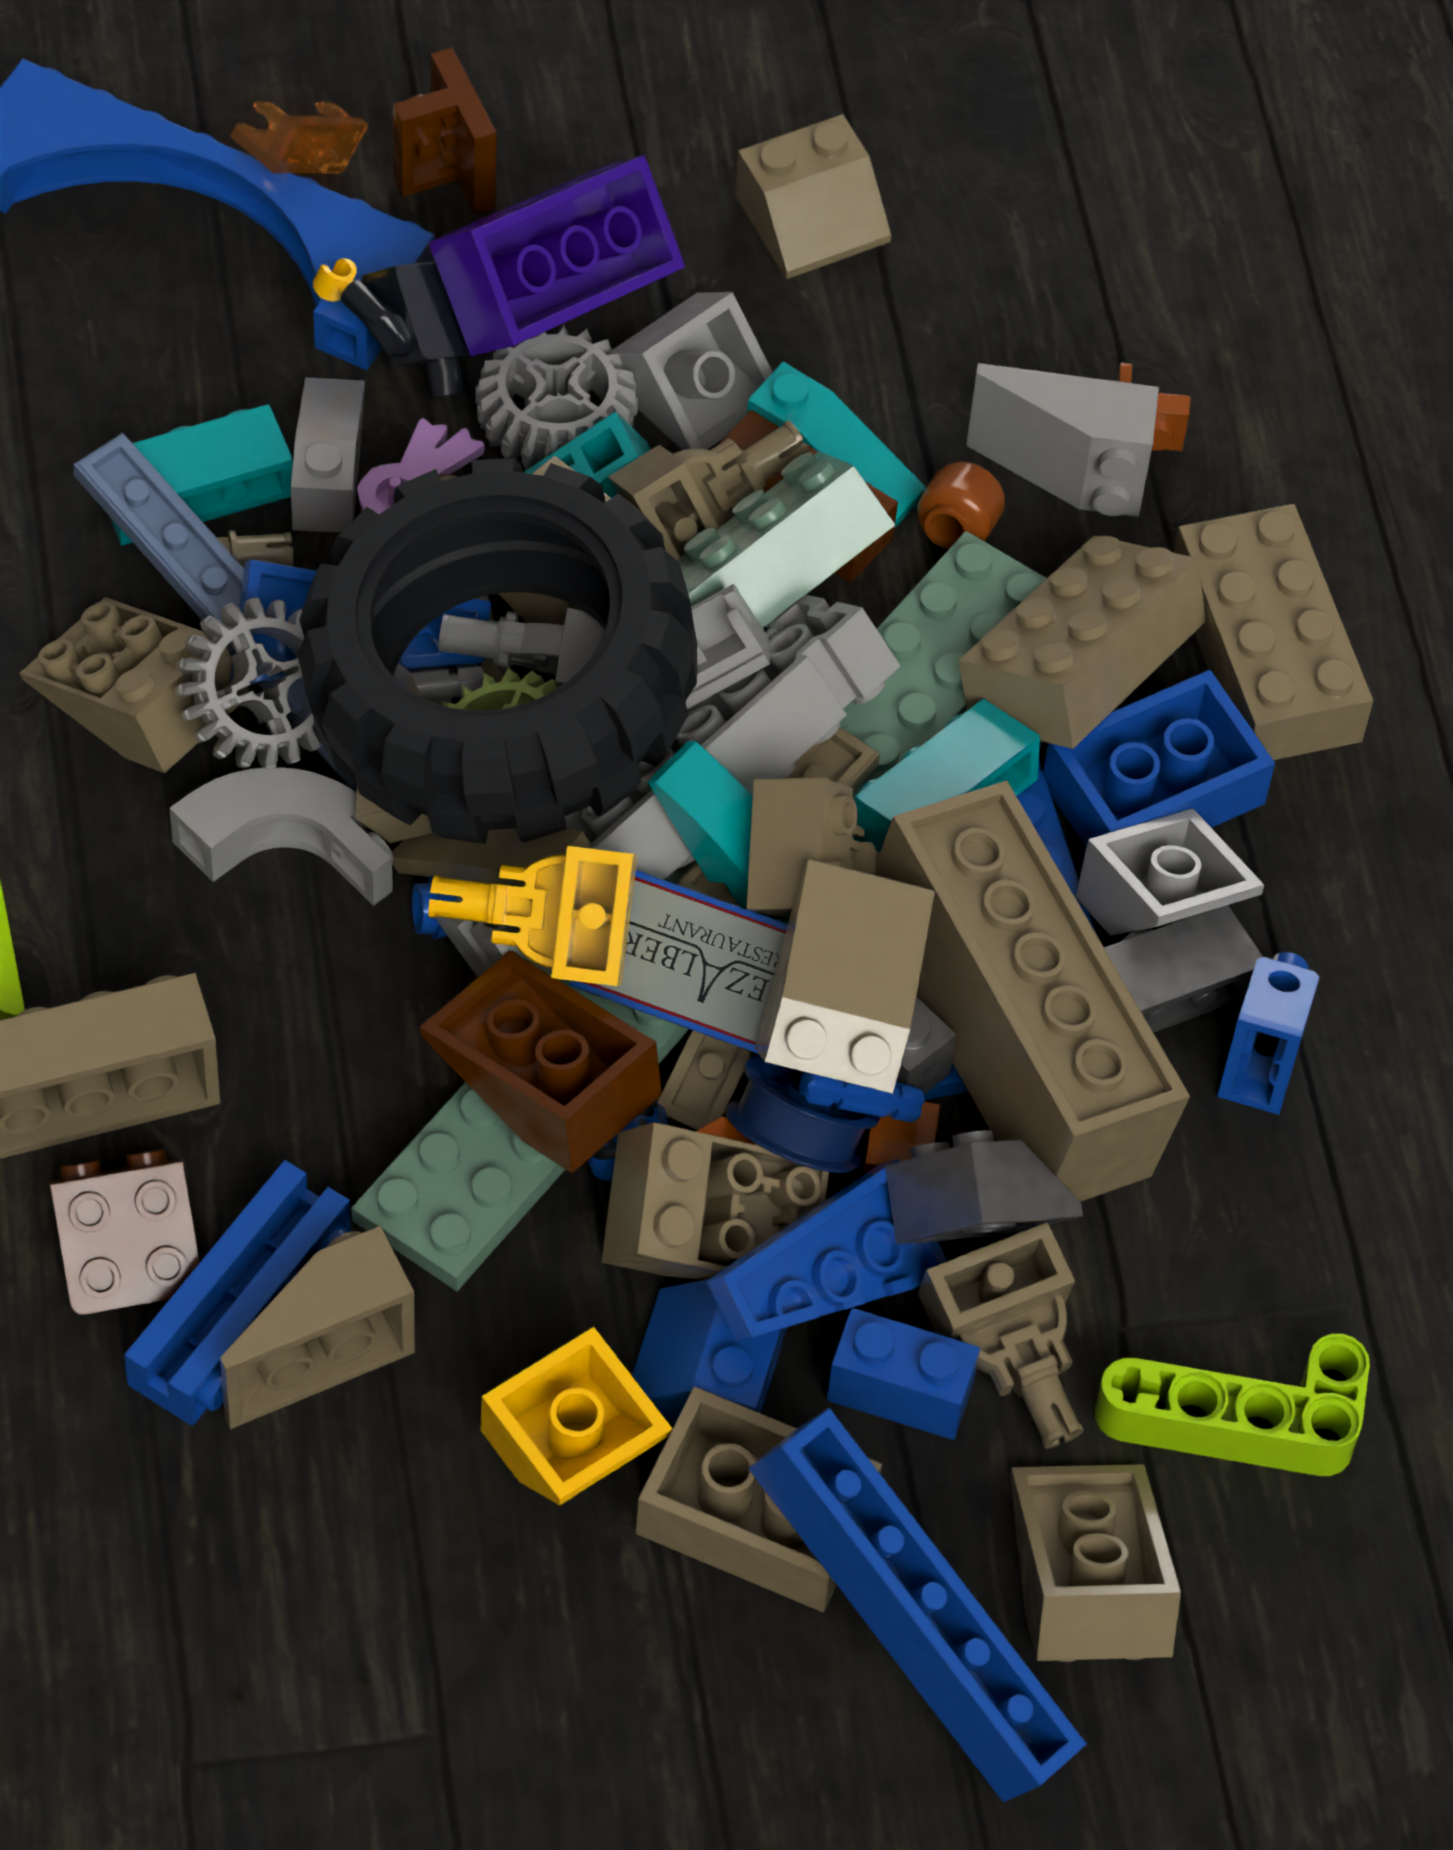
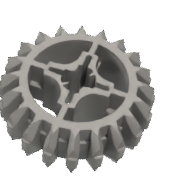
[476,324,638,470]
[175,598,321,769]

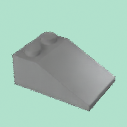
[966,363,1159,517]

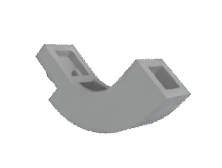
[170,767,394,906]

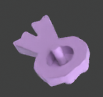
[357,418,484,514]

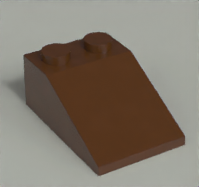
[420,950,662,1173]

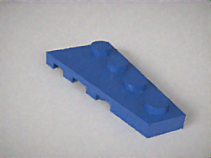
[706,1159,948,1341]

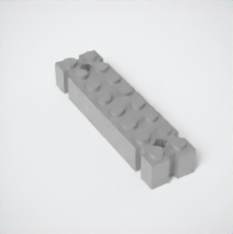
[435,595,900,982]

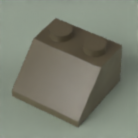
[735,114,891,279]

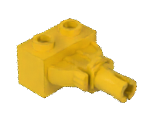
[428,846,638,986]

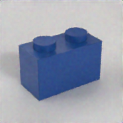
[827,1308,980,1440]

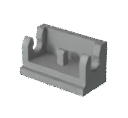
[685,584,770,709]

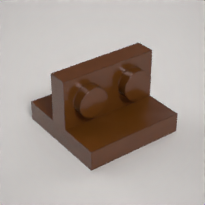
[393,47,497,214]

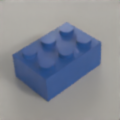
[1043,670,1275,847]

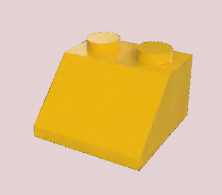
[481,1327,672,1505]

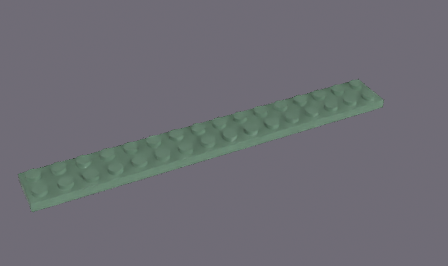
[351,531,1047,1291]

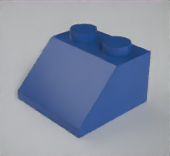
[632,1279,787,1424]

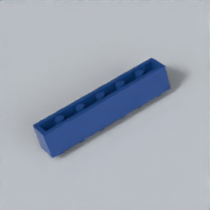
[748,1408,1086,1803]

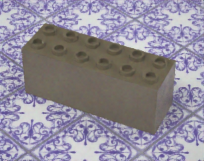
[875,781,1190,1202]

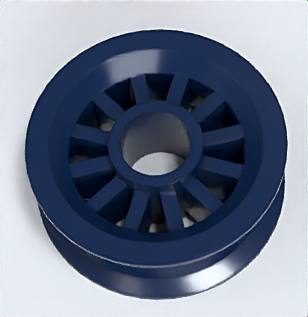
[726,1056,880,1173]

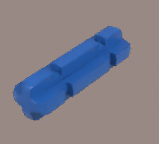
[798,1071,925,1123]

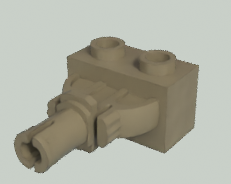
[608,421,809,561]
[747,778,880,918]
[917,1222,1084,1449]

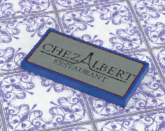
[569,870,788,1055]

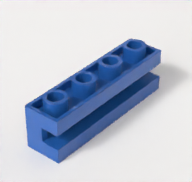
[124,1160,353,1427]

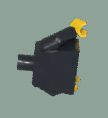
[313,258,489,399]

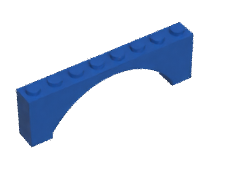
[0,59,435,370]

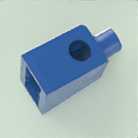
[1217,952,1320,1115]

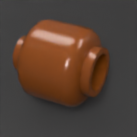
[917,461,1005,550]

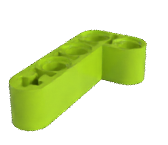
[1094,1334,1370,1476]

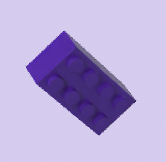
[428,155,685,356]

